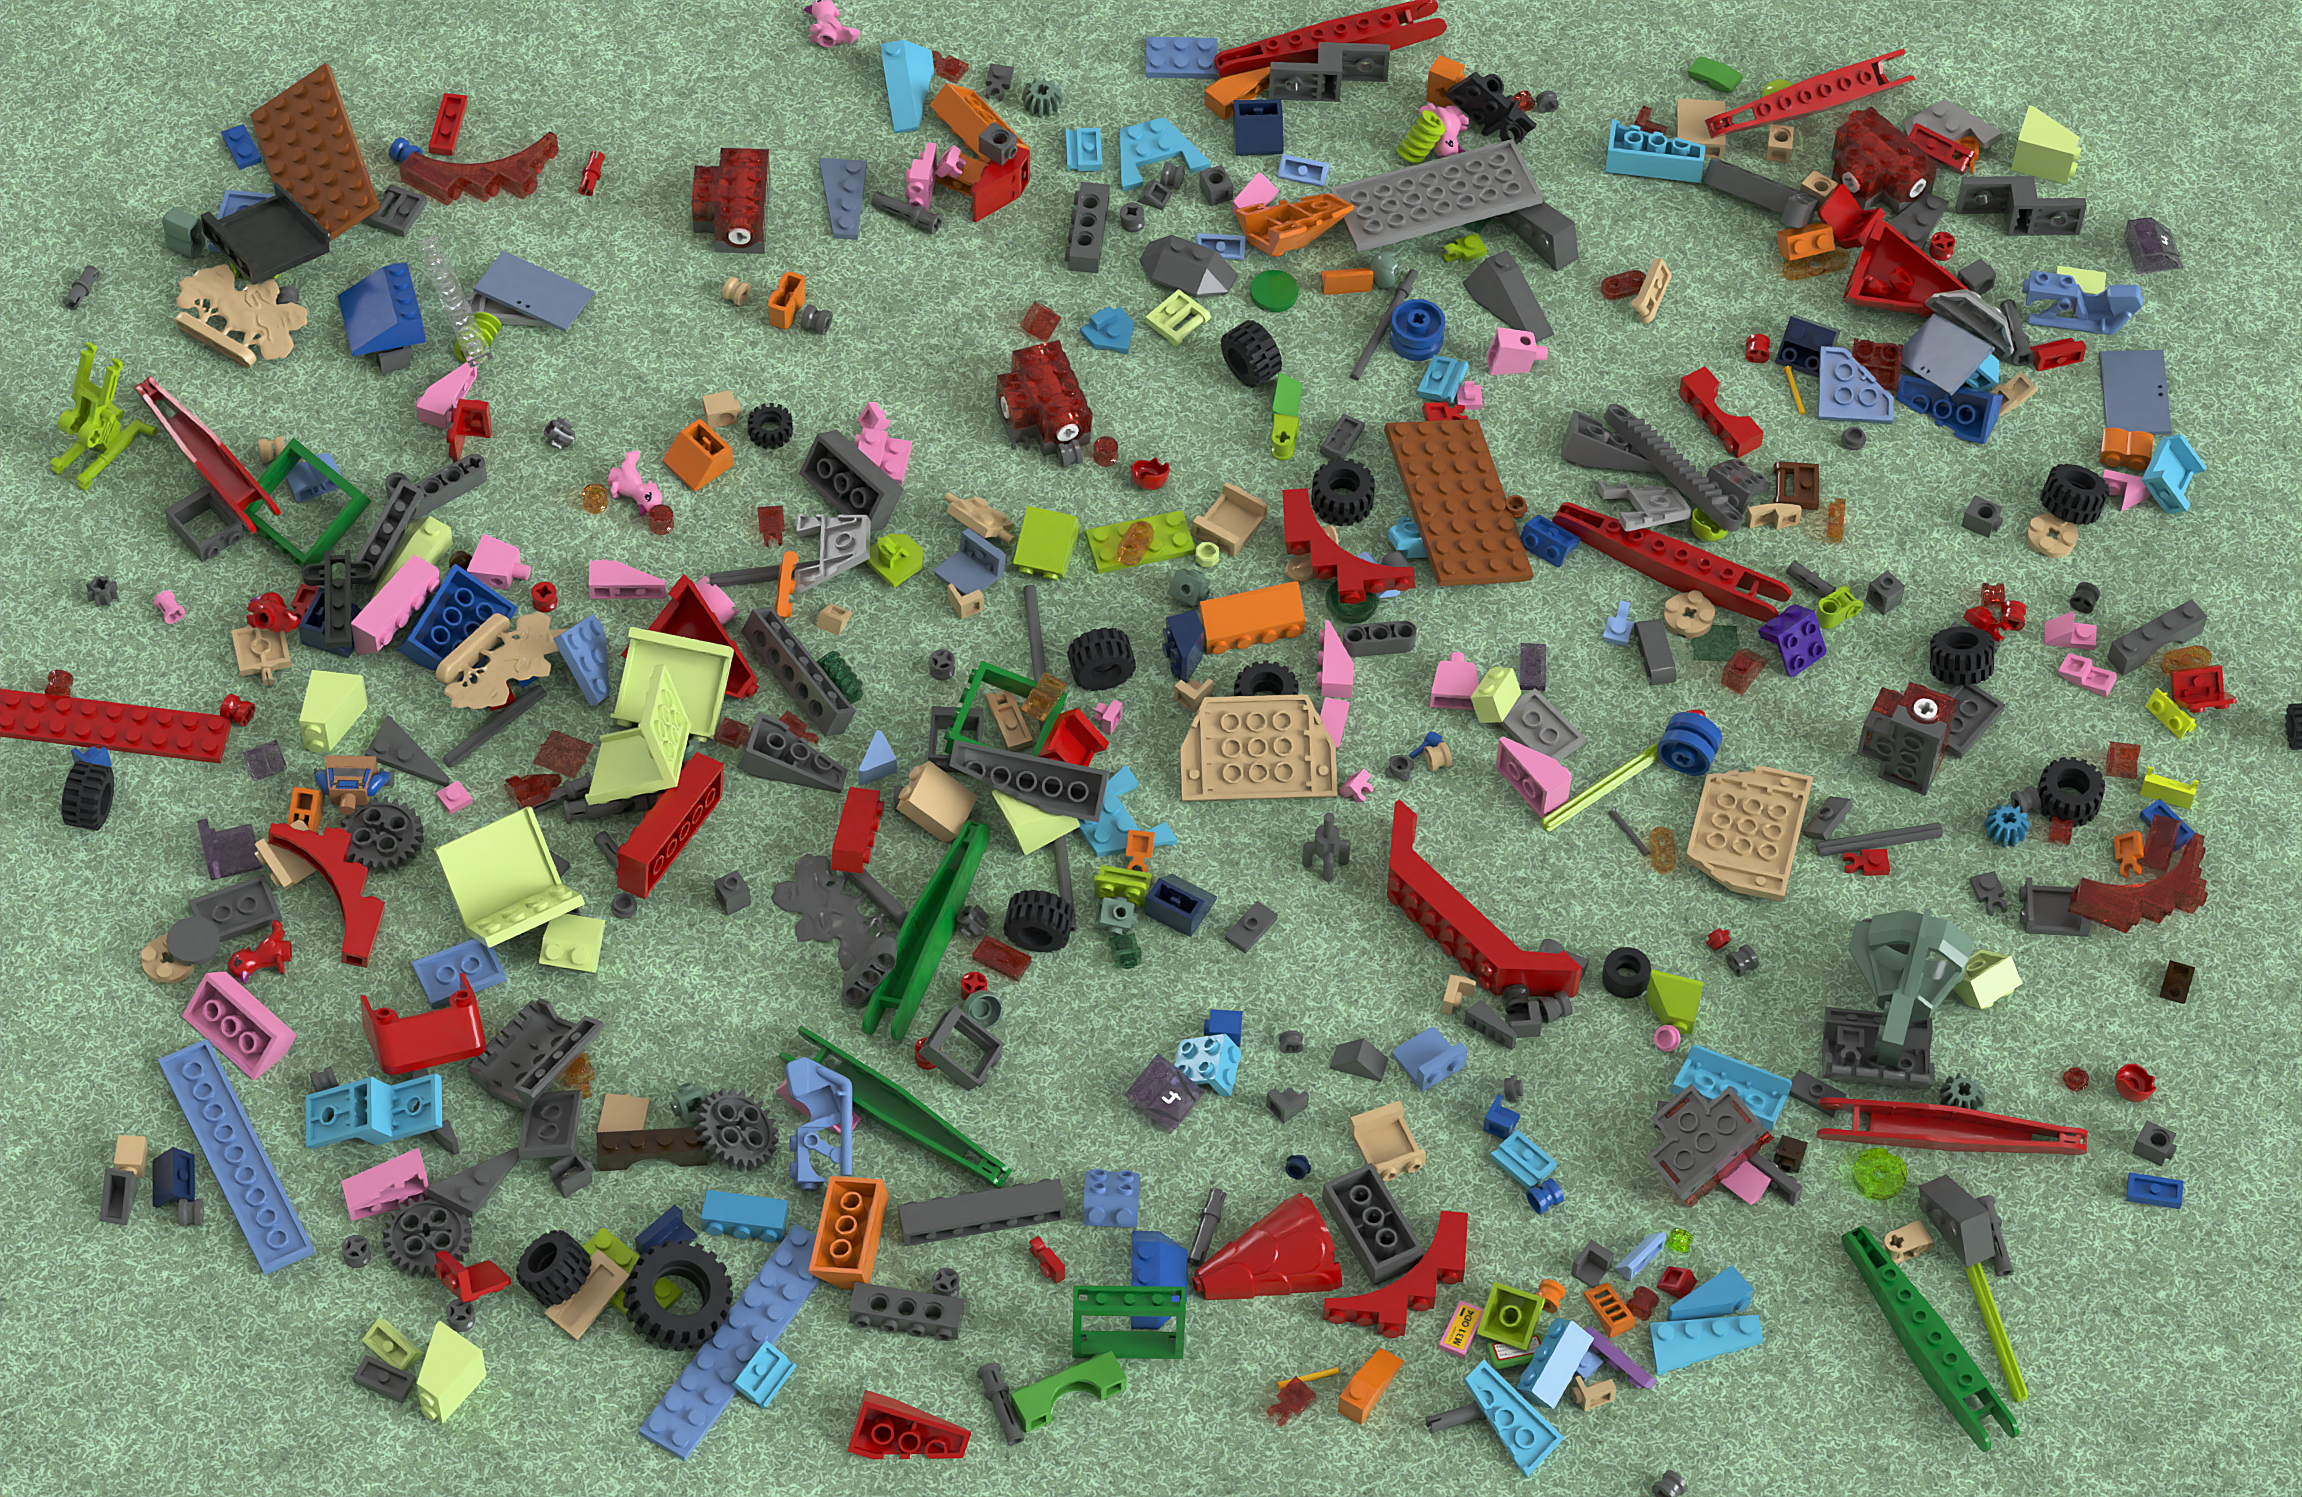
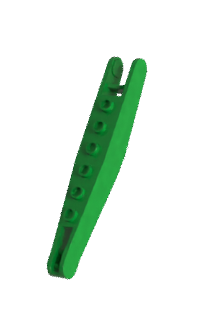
[862,821,990,1041]
[778,1026,1012,1189]
[1842,1226,2020,1452]

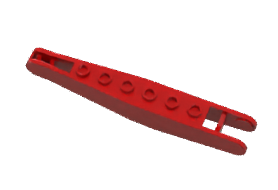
[1214,0,1447,78]
[1705,49,1916,139]
[134,376,281,535]
[1552,502,1792,623]
[1816,1097,2088,1155]

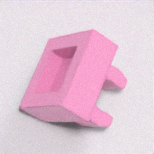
[935,145,966,178]
[1456,381,1483,410]
[857,402,891,430]
[1094,699,1123,735]
[1338,769,1374,803]

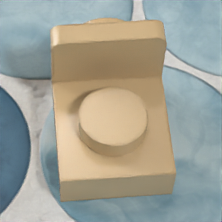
[1441,974,1476,1016]
[1571,1375,1616,1411]

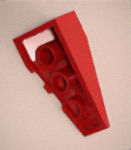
[847,1390,971,1460]

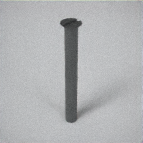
[1608,808,1650,856]

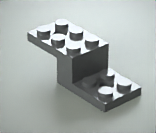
[1269,42,1390,102]
[1955,176,2087,236]

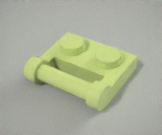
[1145,289,1211,347]

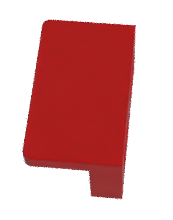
[2029,338,2087,372]

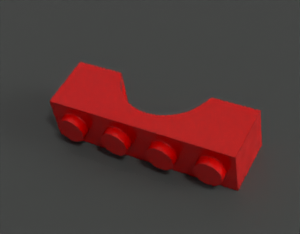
[1679,366,1764,459]

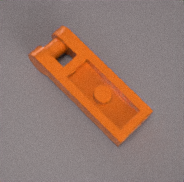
[774,551,798,622]

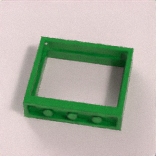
[243,437,372,569]
[943,661,1068,757]
[1072,1285,1186,1359]

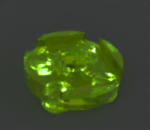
[1852,1148,1908,1200]

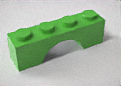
[1011,1351,1127,1433]

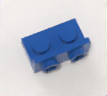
[1520,515,1581,568]

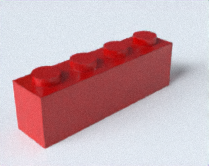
[831,787,884,874]

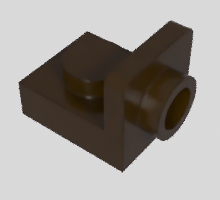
[2159,960,2195,1004]
[1773,1135,1808,1173]

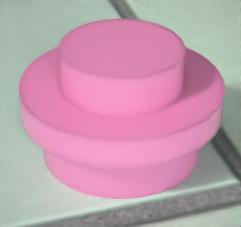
[1654,1025,1680,1052]

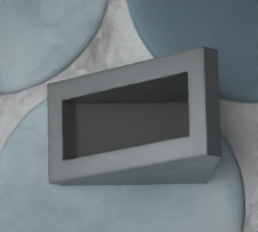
[1330,1038,1388,1082]
[100,1167,138,1225]

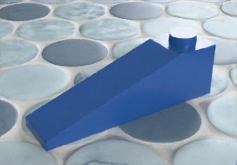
[1896,375,2003,444]

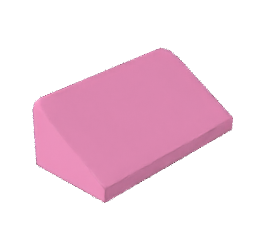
[1232,172,1279,214]
[1713,1155,1772,1205]

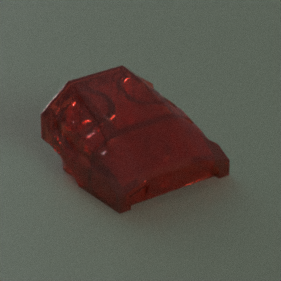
[1852,338,1903,391]

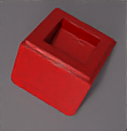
[1656,1266,1697,1300]

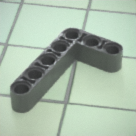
[1703,158,1819,228]

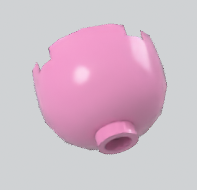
[695,576,739,625]

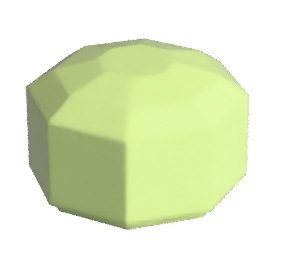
[1196,542,1219,567]

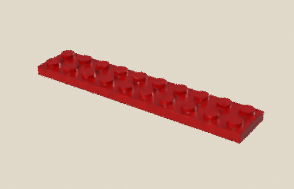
[0,688,232,764]

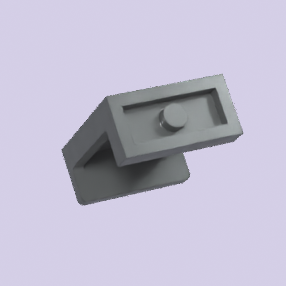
[2019,877,2092,937]

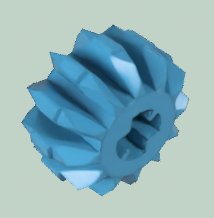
[1984,802,2030,848]

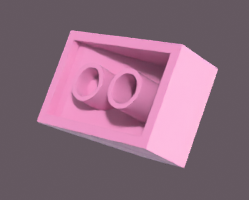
[1495,737,1572,818]

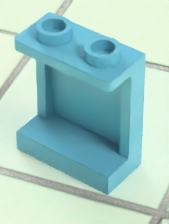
[2141,434,2206,514]

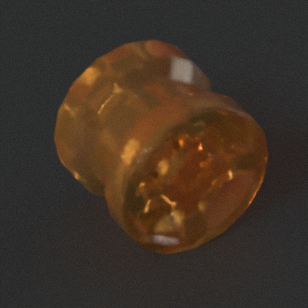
[582,483,608,514]

